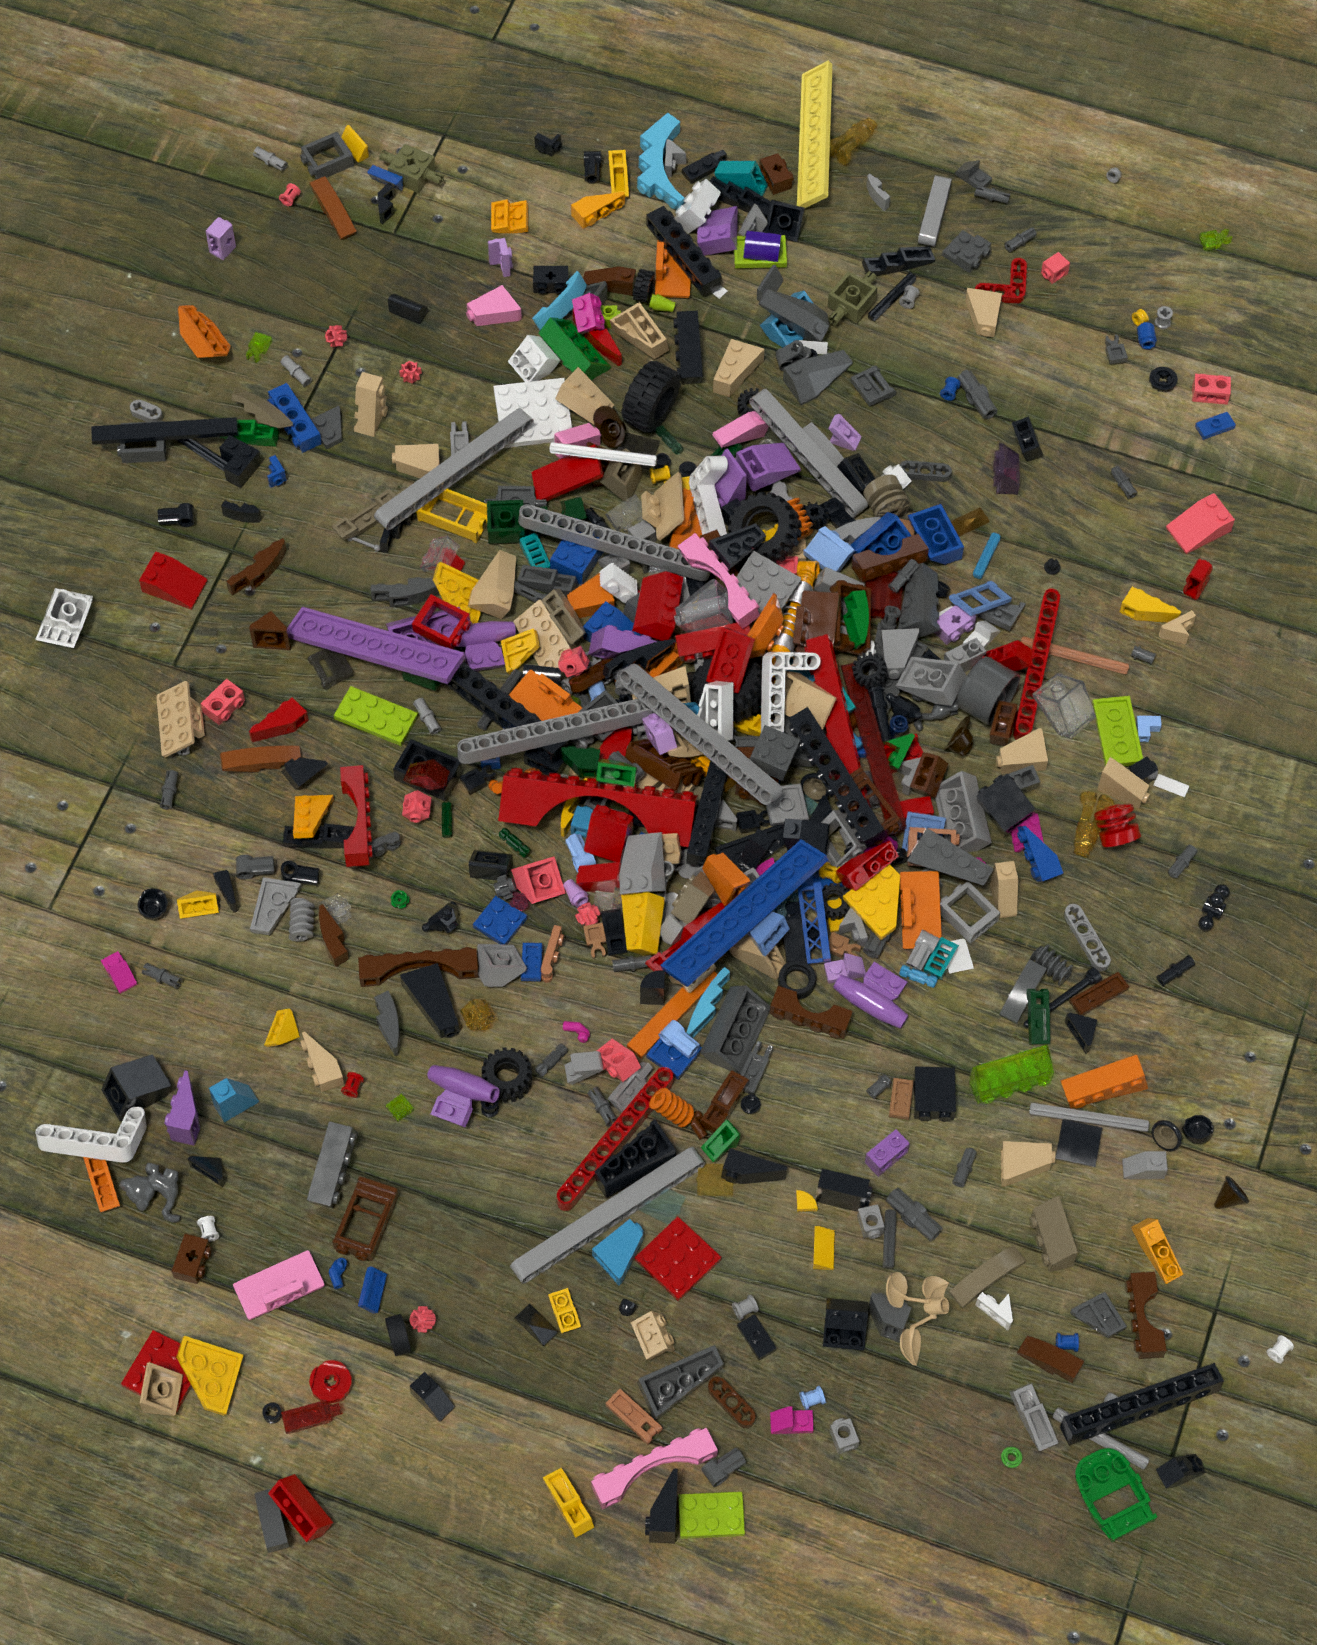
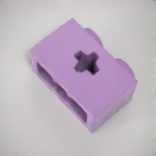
[206,217,236,260]
[934,605,976,645]
[642,713,677,755]

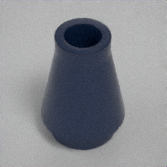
[890,715,908,739]

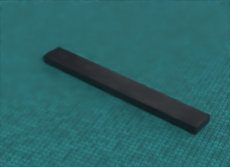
[91,417,238,445]

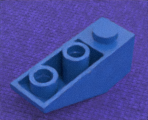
[1017,826,1063,882]

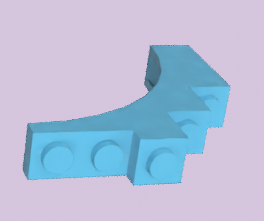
[637,113,685,210]

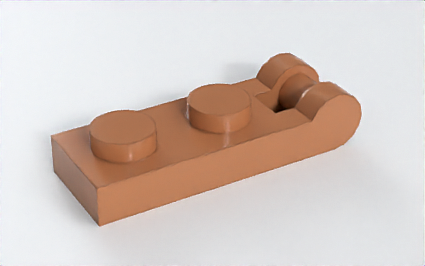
[541,925,564,983]
[605,1389,663,1445]

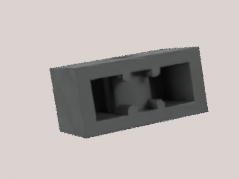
[1003,765,1040,793]

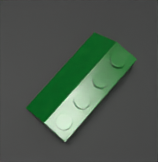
[538,317,611,380]

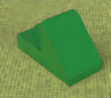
[883,734,915,770]
[701,1120,741,1162]

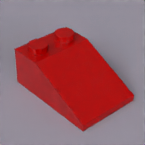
[139,551,208,610]

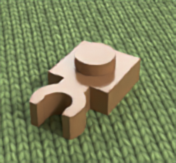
[583,923,606,959]
[828,932,861,958]

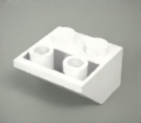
[508,335,560,382]

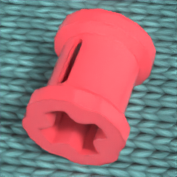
[279,183,301,206]

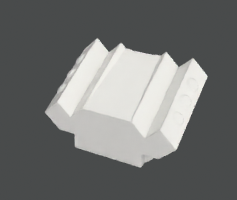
[35,588,93,648]

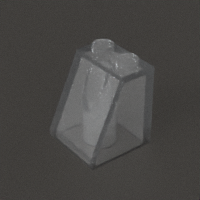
[674,579,733,633]
[1032,673,1096,739]

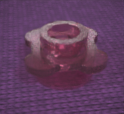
[509,892,529,911]

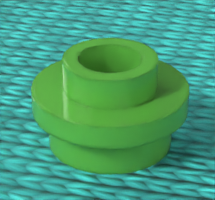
[1001,1447,1022,1468]

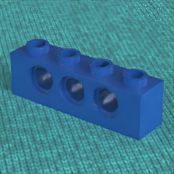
[267,383,321,453]

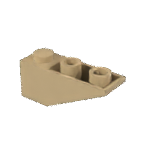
[300,1032,344,1092]

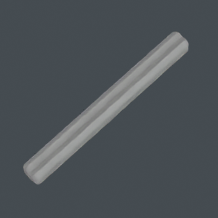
[1053,1407,1149,1469]

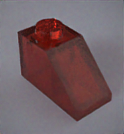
[403,759,450,790]

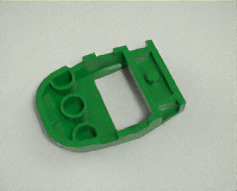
[1075,1448,1157,1543]

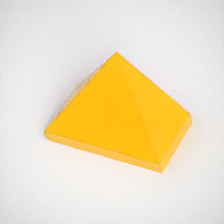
[177,890,219,919]
[264,1008,300,1047]

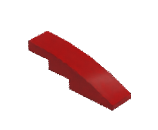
[572,309,622,366]

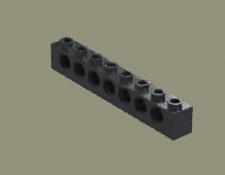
[443,662,568,764]
[788,707,887,847]
[1060,1363,1224,1446]

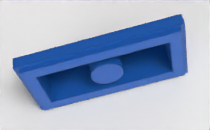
[367,165,403,191]

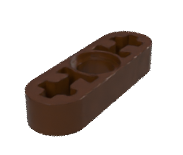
[569,658,613,692]
[708,1377,756,1428]

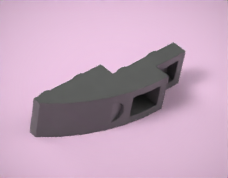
[371,577,440,607]

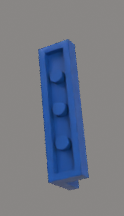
[798,882,831,964]

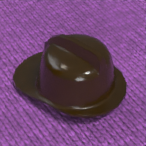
[593,406,627,448]
[943,716,973,756]

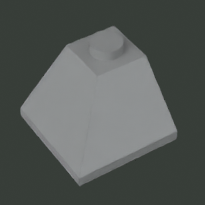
[477,944,527,987]

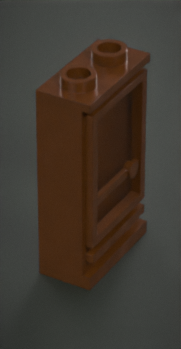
[829,580,871,656]
[625,739,704,790]
[834,767,903,847]
[332,1176,399,1261]

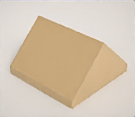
[139,1362,183,1416]

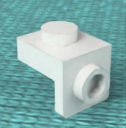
[882,464,911,490]

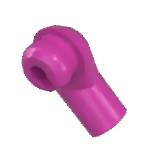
[563,1021,590,1043]

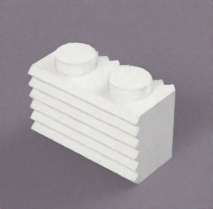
[599,563,637,604]

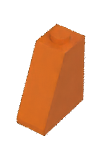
[567,573,614,618]
[702,853,750,906]

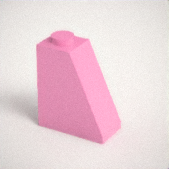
[466,285,522,326]
[554,423,601,459]

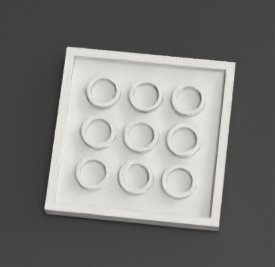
[494,378,572,448]

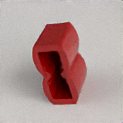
[1183,559,1213,600]

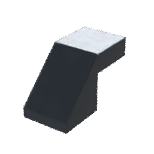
[378,183,395,225]
[601,908,628,955]

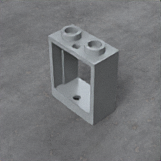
[821,810,867,867]
[940,881,1000,944]

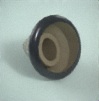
[800,773,830,802]
[1152,1120,1183,1152]

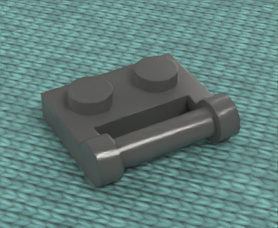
[850,366,896,407]

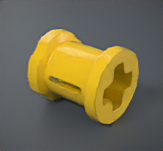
[649,465,670,484]
[819,862,841,884]

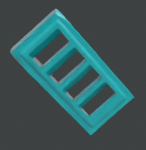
[520,533,550,569]
[924,937,959,980]

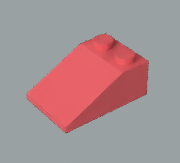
[1166,493,1235,554]

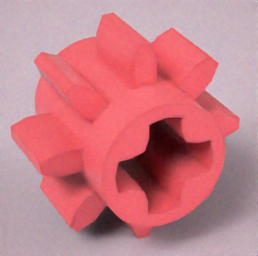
[325,325,347,347]
[399,361,422,383]
[575,902,601,926]
[410,1306,436,1333]

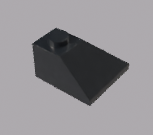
[783,818,830,854]

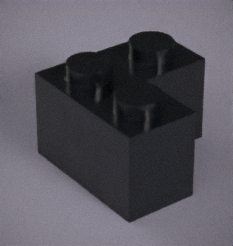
[219,435,262,488]

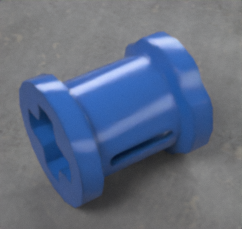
[940,377,961,401]
[1056,1333,1079,1352]

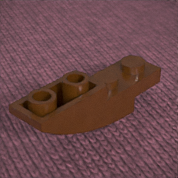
[226,538,286,596]

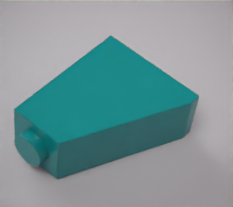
[714,161,768,196]

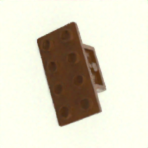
[793,590,840,666]

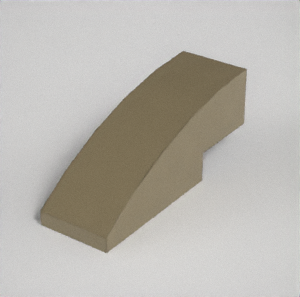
[541,588,585,645]

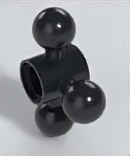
[1198,884,1230,931]

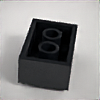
[393,739,463,801]

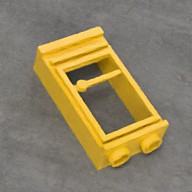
[416,489,487,544]

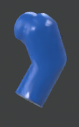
[329,1258,347,1289]

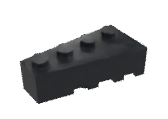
[595,1119,676,1198]

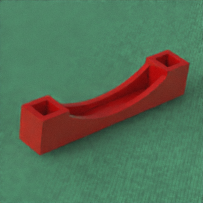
[340,765,373,867]

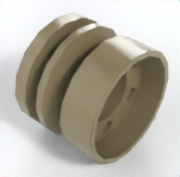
[863,474,911,517]

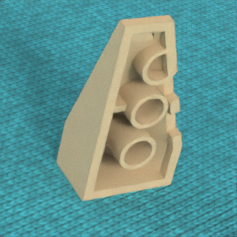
[468,550,516,619]

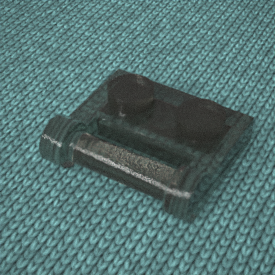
[307,649,354,690]

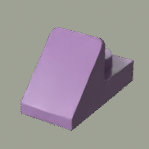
[828,414,862,451]
[824,953,866,984]

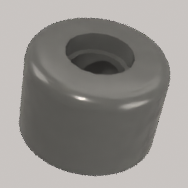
[957,657,1020,726]

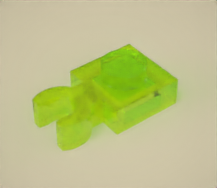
[1199,229,1232,251]
[246,332,272,363]

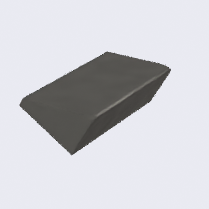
[757,265,783,301]

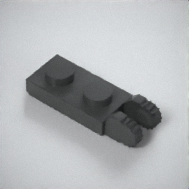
[353,832,401,867]
[740,1041,774,1095]

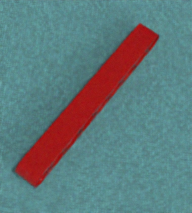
[1013,588,1060,740]
[557,1067,673,1211]

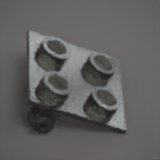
[617,433,660,470]

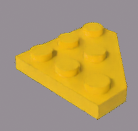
[433,562,481,624]
[843,864,900,940]
[177,1336,243,1416]

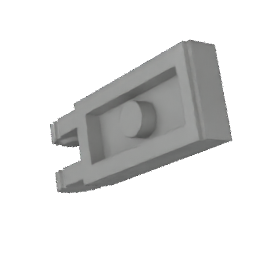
[450,421,469,456]

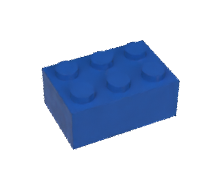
[550,518,604,585]

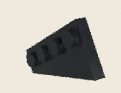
[714,824,786,873]

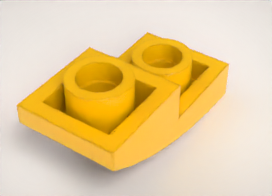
[548,1288,581,1333]

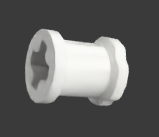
[197,1216,220,1242]
[1266,1335,1294,1364]

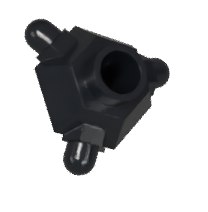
[886,693,922,722]
[422,901,459,934]

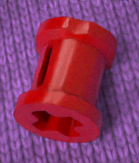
[341,1072,364,1098]

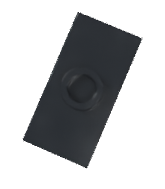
[737,1314,777,1360]

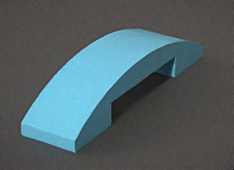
[532,271,587,330]

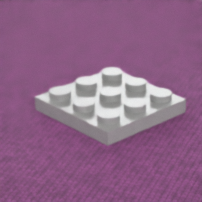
[725,551,801,614]

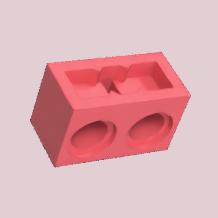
[1192,374,1231,405]
[201,679,245,725]
[597,1039,641,1082]

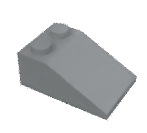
[896,657,966,706]
[619,832,666,894]

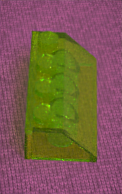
[969,1044,1054,1104]

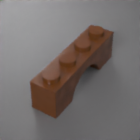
[852,534,929,582]
[769,986,853,1039]
[1125,1272,1167,1359]

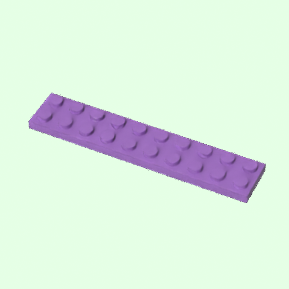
[287,607,465,684]

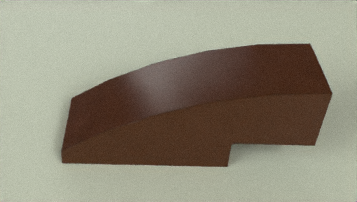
[319,904,349,967]
[700,1070,749,1134]
[1017,1335,1084,1383]

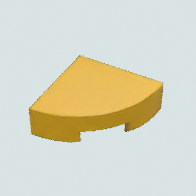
[796,1190,818,1212]

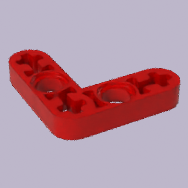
[975,258,1027,303]

